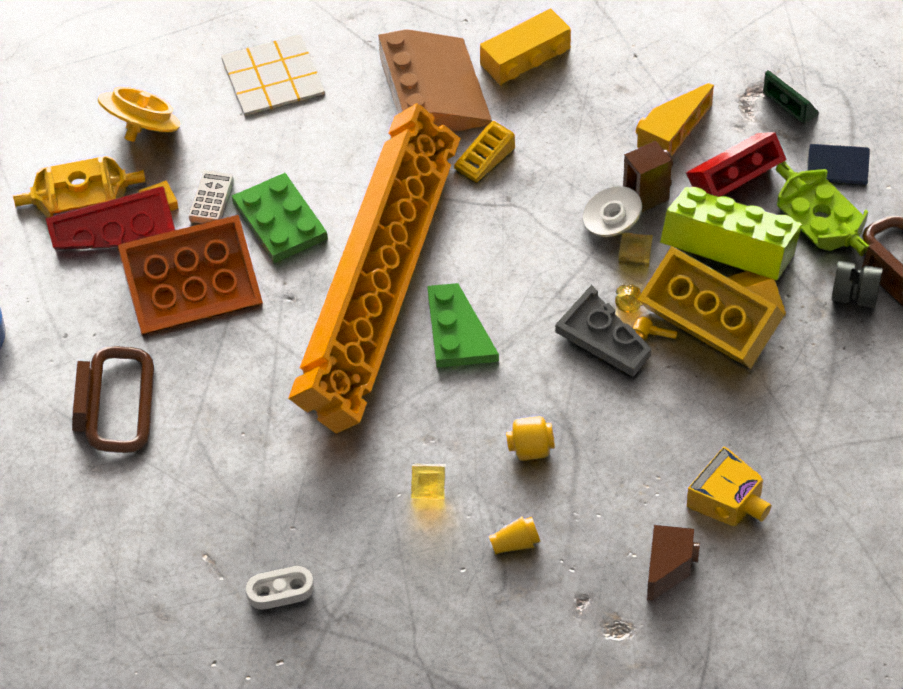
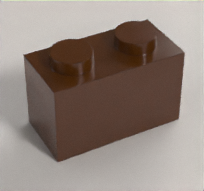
[623,140,673,213]

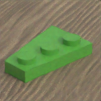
[427,283,499,368]

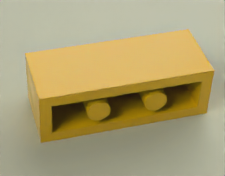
[480,8,571,85]

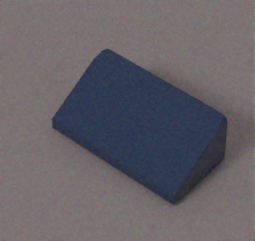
[807,144,870,185]

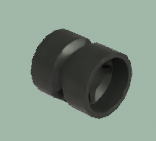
[831,261,882,308]

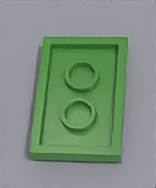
[232,172,328,263]

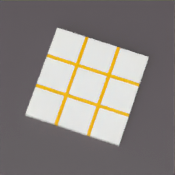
[221,34,325,116]

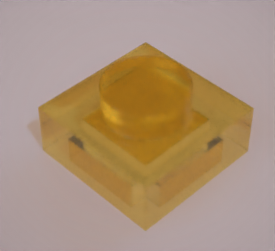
[618,233,653,267]
[411,463,446,499]

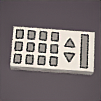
[189,170,234,224]

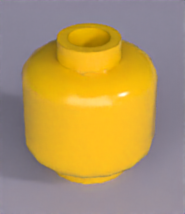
[506,416,555,461]

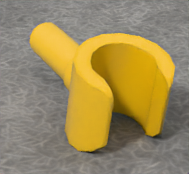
[633,317,677,341]

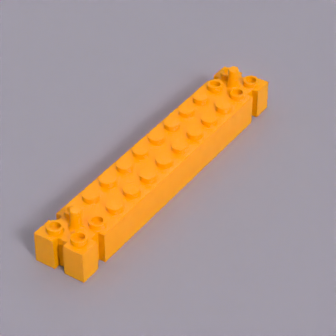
[288,103,461,433]

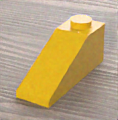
[635,83,714,157]

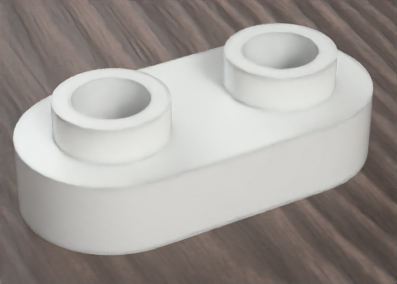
[246,566,314,609]

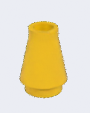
[489,517,541,555]

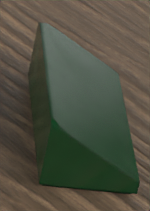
[763,70,819,124]

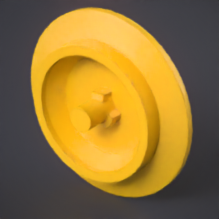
[98,87,180,142]

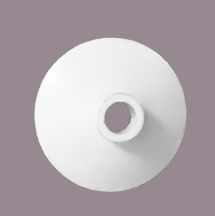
[583,186,642,237]

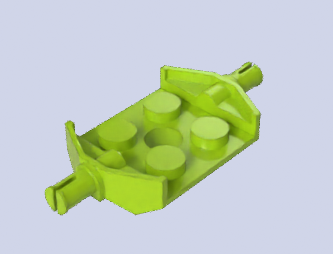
[775,161,869,256]

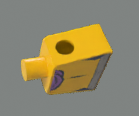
[686,446,772,526]

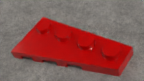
[45,186,176,250]

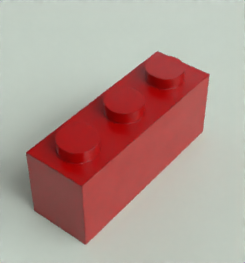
[686,132,787,197]

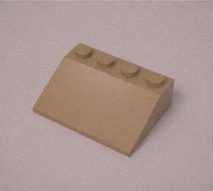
[378,29,492,132]

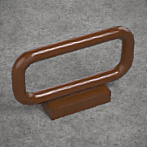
[862,216,903,306]
[72,346,154,453]

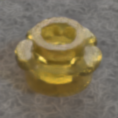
[615,284,643,313]

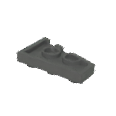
[555,284,652,376]

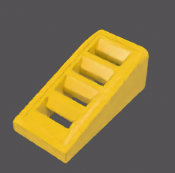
[454,120,515,183]

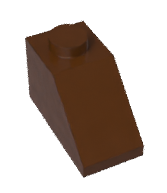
[647,525,700,601]

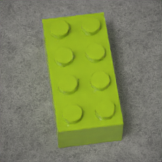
[660,187,802,280]

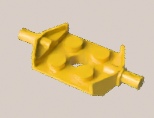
[13,156,146,218]

